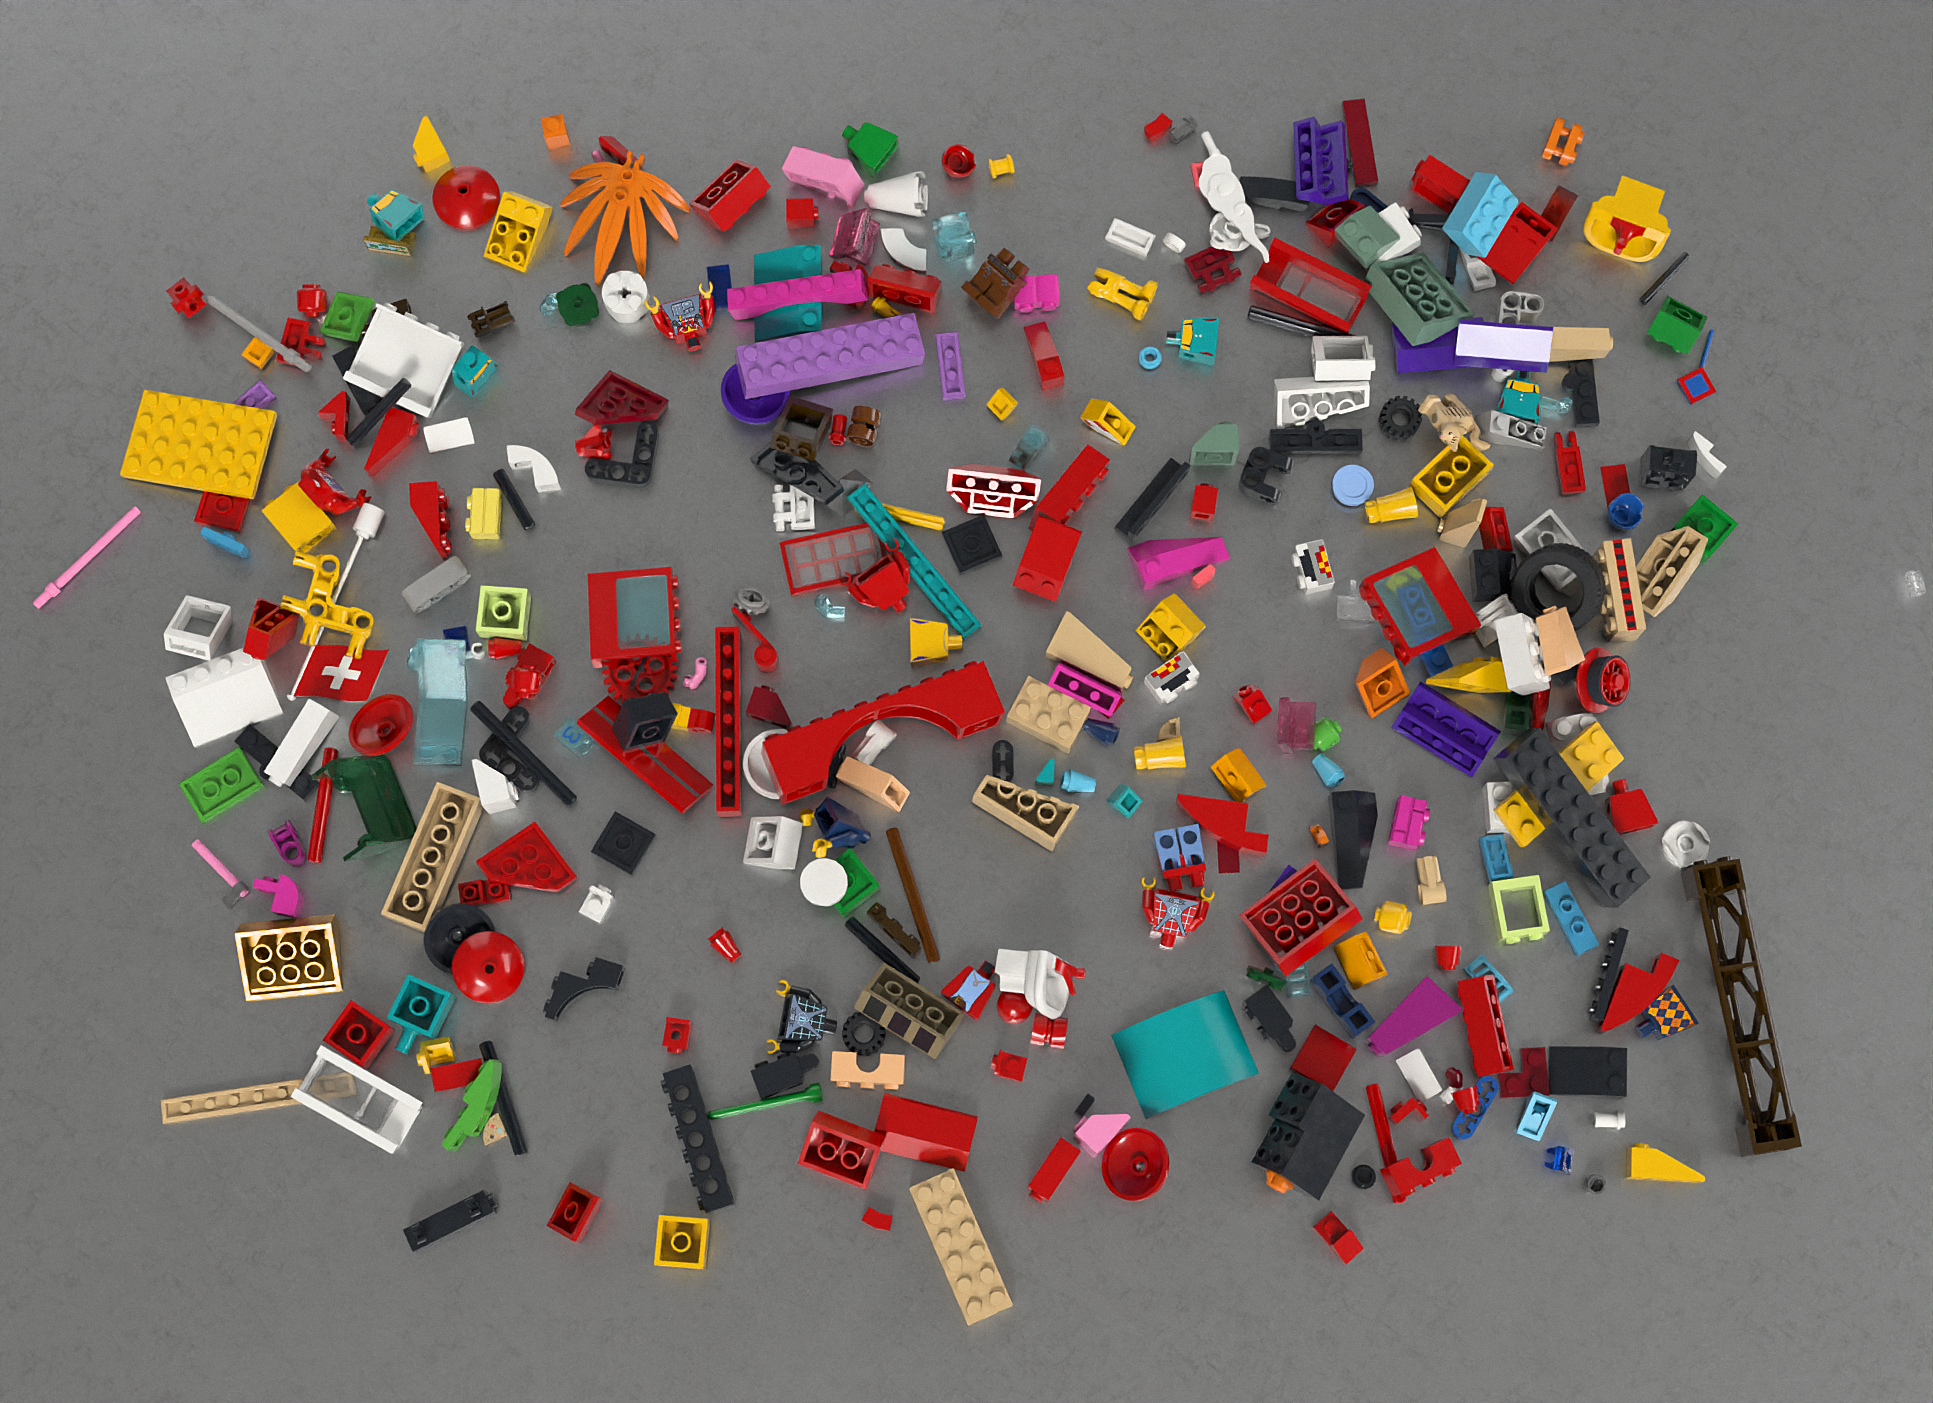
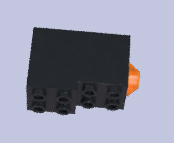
[1251,1073,1365,1201]

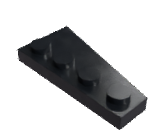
[750,431,844,505]

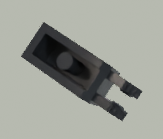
[1242,985,1297,1053]
[750,1052,820,1100]

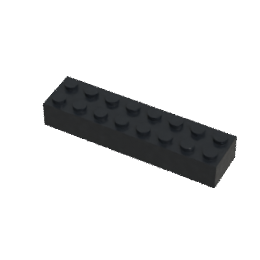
[1493,728,1651,908]

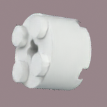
[602,271,650,323]

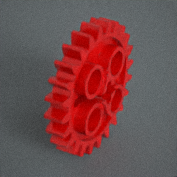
[602,634,678,705]

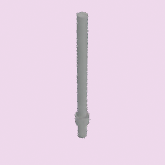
[206,295,312,372]

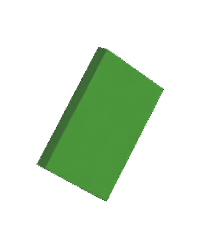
[178,746,265,824]

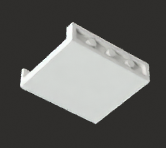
[343,302,464,419]

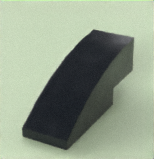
[1239,176,1310,212]

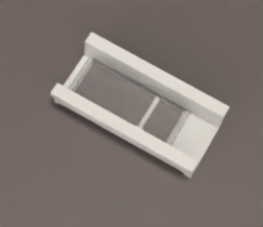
[291,1045,423,1154]

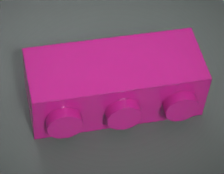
[1048,662,1123,717]

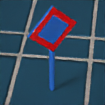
[1677,329,1716,405]

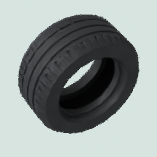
[1511,543,1606,631]

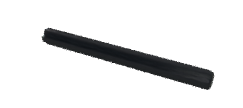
[470,701,577,807]

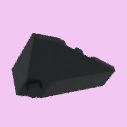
[1328,790,1378,890]

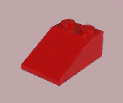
[1013,515,1083,602]

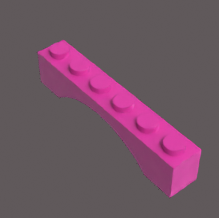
[727,269,868,320]

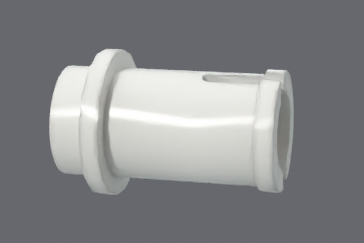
[1594,1110,1625,1130]

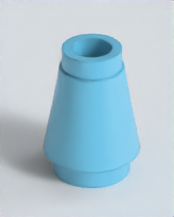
[1312,753,1346,789]
[1060,769,1096,792]

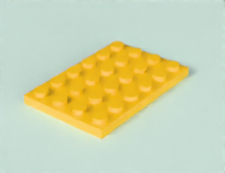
[120,390,277,499]

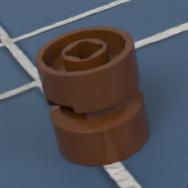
[846,406,882,447]

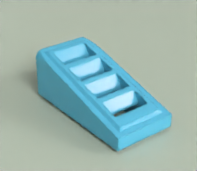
[1463,954,1514,1002]

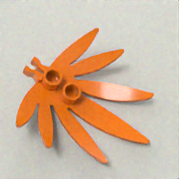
[560,150,690,286]

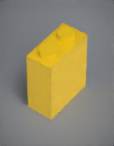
[261,482,337,553]

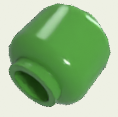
[1306,716,1342,751]

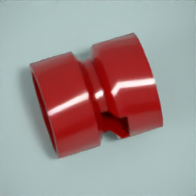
[1030,1013,1068,1049]

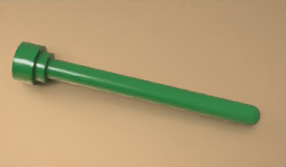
[708,1082,823,1120]

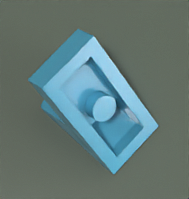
[1516,1091,1557,1141]

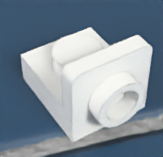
[579,884,614,924]

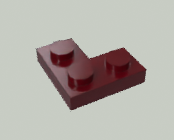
[1498,1047,1550,1099]

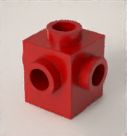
[166,277,207,318]

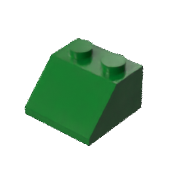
[1647,295,1708,355]

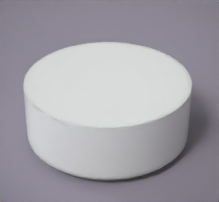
[1163,233,1186,253]

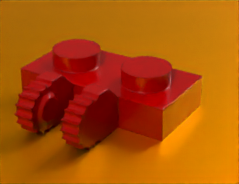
[276,317,325,367]

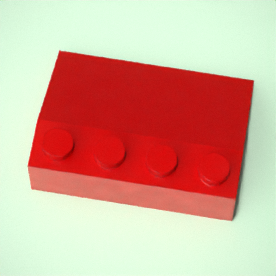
[1239,858,1363,977]

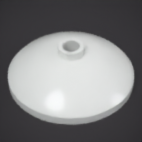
[743,729,788,799]

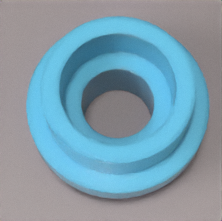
[1139,346,1161,369]

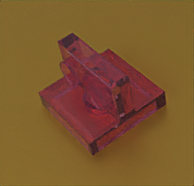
[829,208,880,266]
[1277,697,1317,754]

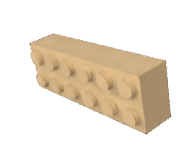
[381,782,483,932]
[909,1168,1013,1326]

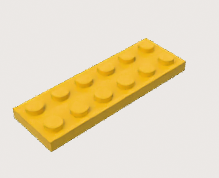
[1493,722,1624,847]

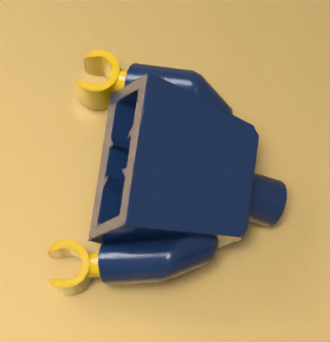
[799,797,871,858]

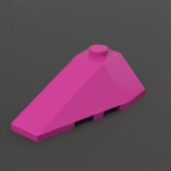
[1127,537,1230,591]

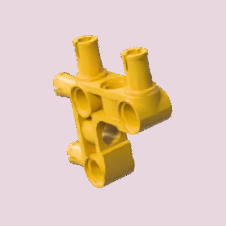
[280,551,373,659]

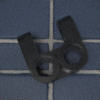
[1239,447,1294,505]

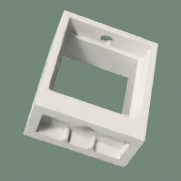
[1311,336,1375,381]
[164,595,232,661]

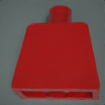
[1605,779,1658,835]

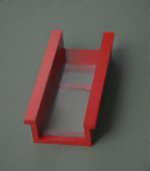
[1250,237,1372,333]

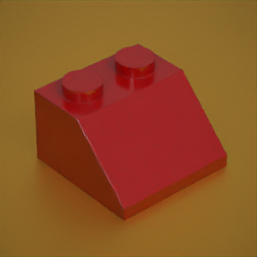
[547,1182,604,1243]

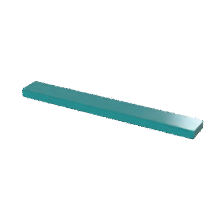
[847,483,982,641]

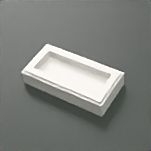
[1105,218,1156,257]

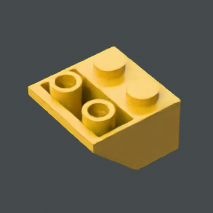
[1135,593,1206,662]

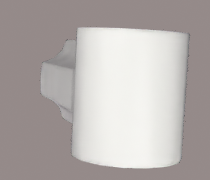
[851,720,897,765]

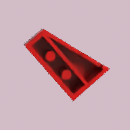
[243,597,300,660]

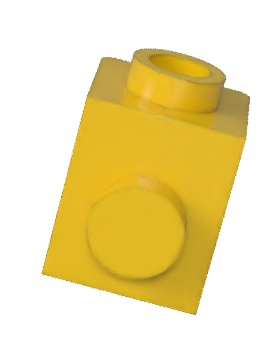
[416,1036,455,1074]

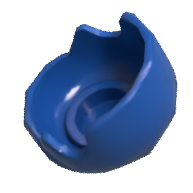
[1607,493,1644,531]

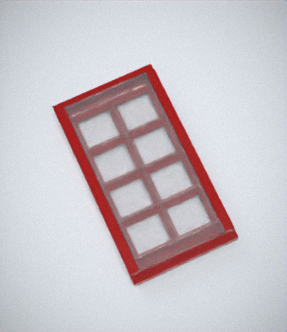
[780,523,886,596]

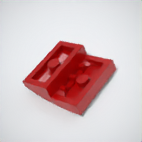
[1290,1024,1357,1091]

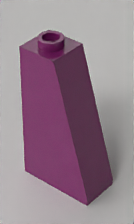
[1366,976,1462,1057]

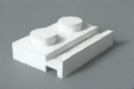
[1475,594,1519,648]

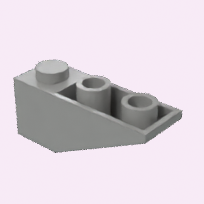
[1474,410,1547,450]

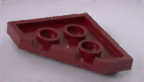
[575,370,669,425]

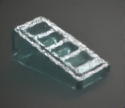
[1284,961,1311,998]

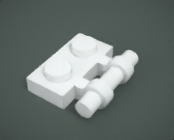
[772,485,815,531]

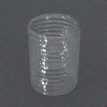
[1904,570,1927,597]

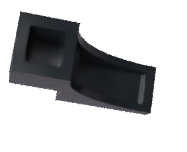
[543,957,626,1022]

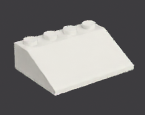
[165,648,284,747]

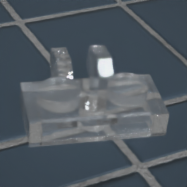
[1336,580,1384,623]

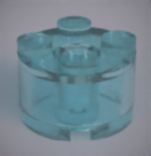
[932,211,977,263]

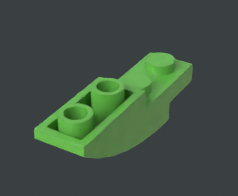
[441,1059,502,1151]

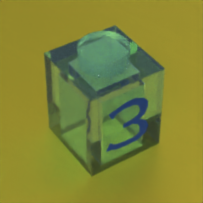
[554,717,593,757]

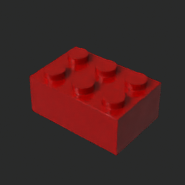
[798,1110,886,1190]

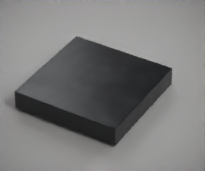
[942,515,1002,575]
[591,811,657,876]

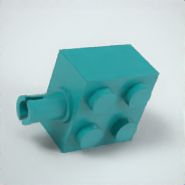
[387,974,456,1055]

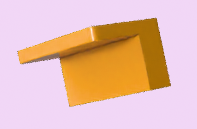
[1211,748,1266,803]
[1334,931,1388,990]

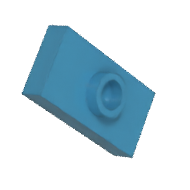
[200,527,250,559]
[1479,834,1514,883]

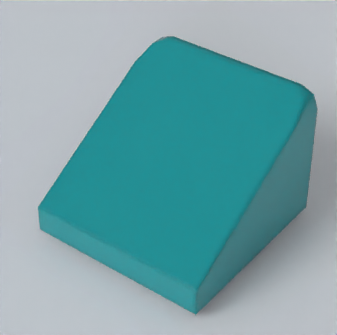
[1035,759,1055,787]
[1107,784,1143,819]

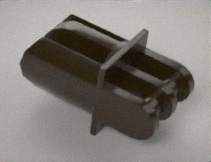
[467,301,515,338]

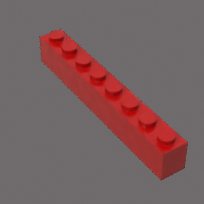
[715,626,742,817]

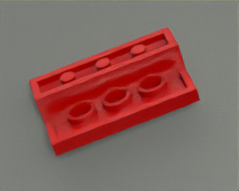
[874,1093,978,1172]

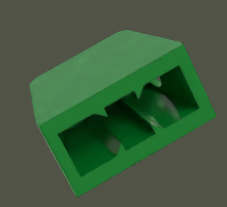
[842,122,899,178]

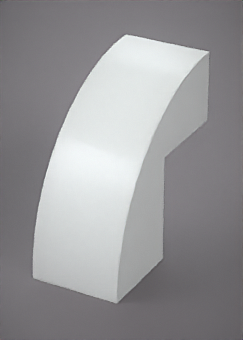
[507,445,561,493]

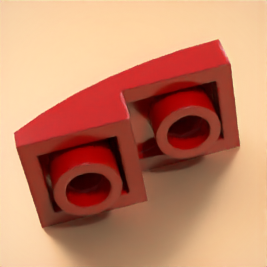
[458,879,512,906]
[430,1058,482,1092]

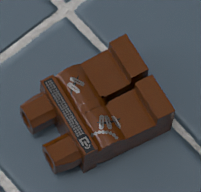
[961,248,1030,319]

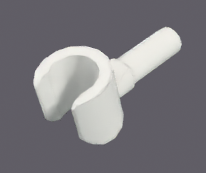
[453,642,485,664]

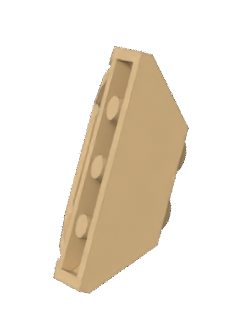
[1636,526,1708,617]

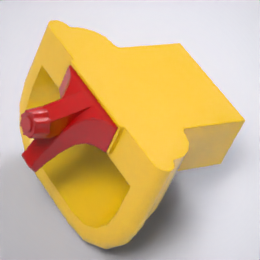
[1583,175,1671,262]

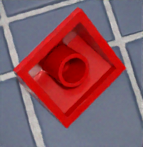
[1306,199,1366,248]

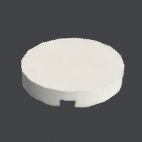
[1661,821,1710,868]
[800,858,848,906]

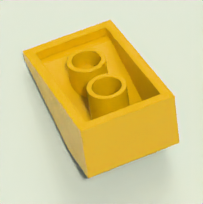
[1426,657,1511,693]

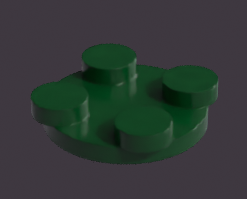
[556,283,599,326]
[1246,965,1287,991]

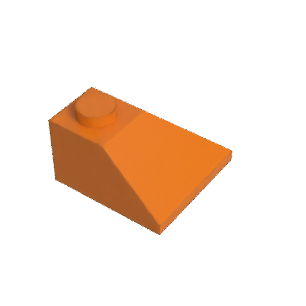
[1355,648,1410,718]

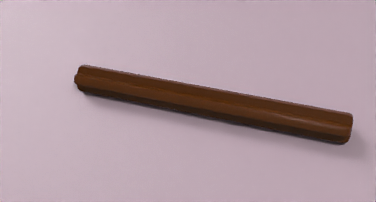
[886,827,940,963]

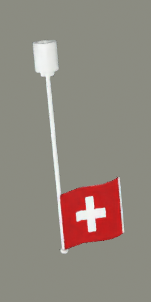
[287,503,390,702]

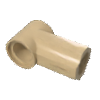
[1416,856,1446,905]

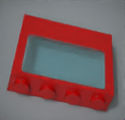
[1358,547,1481,666]
[587,567,682,668]

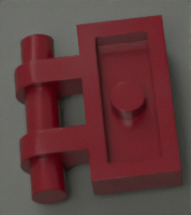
[1184,246,1242,294]

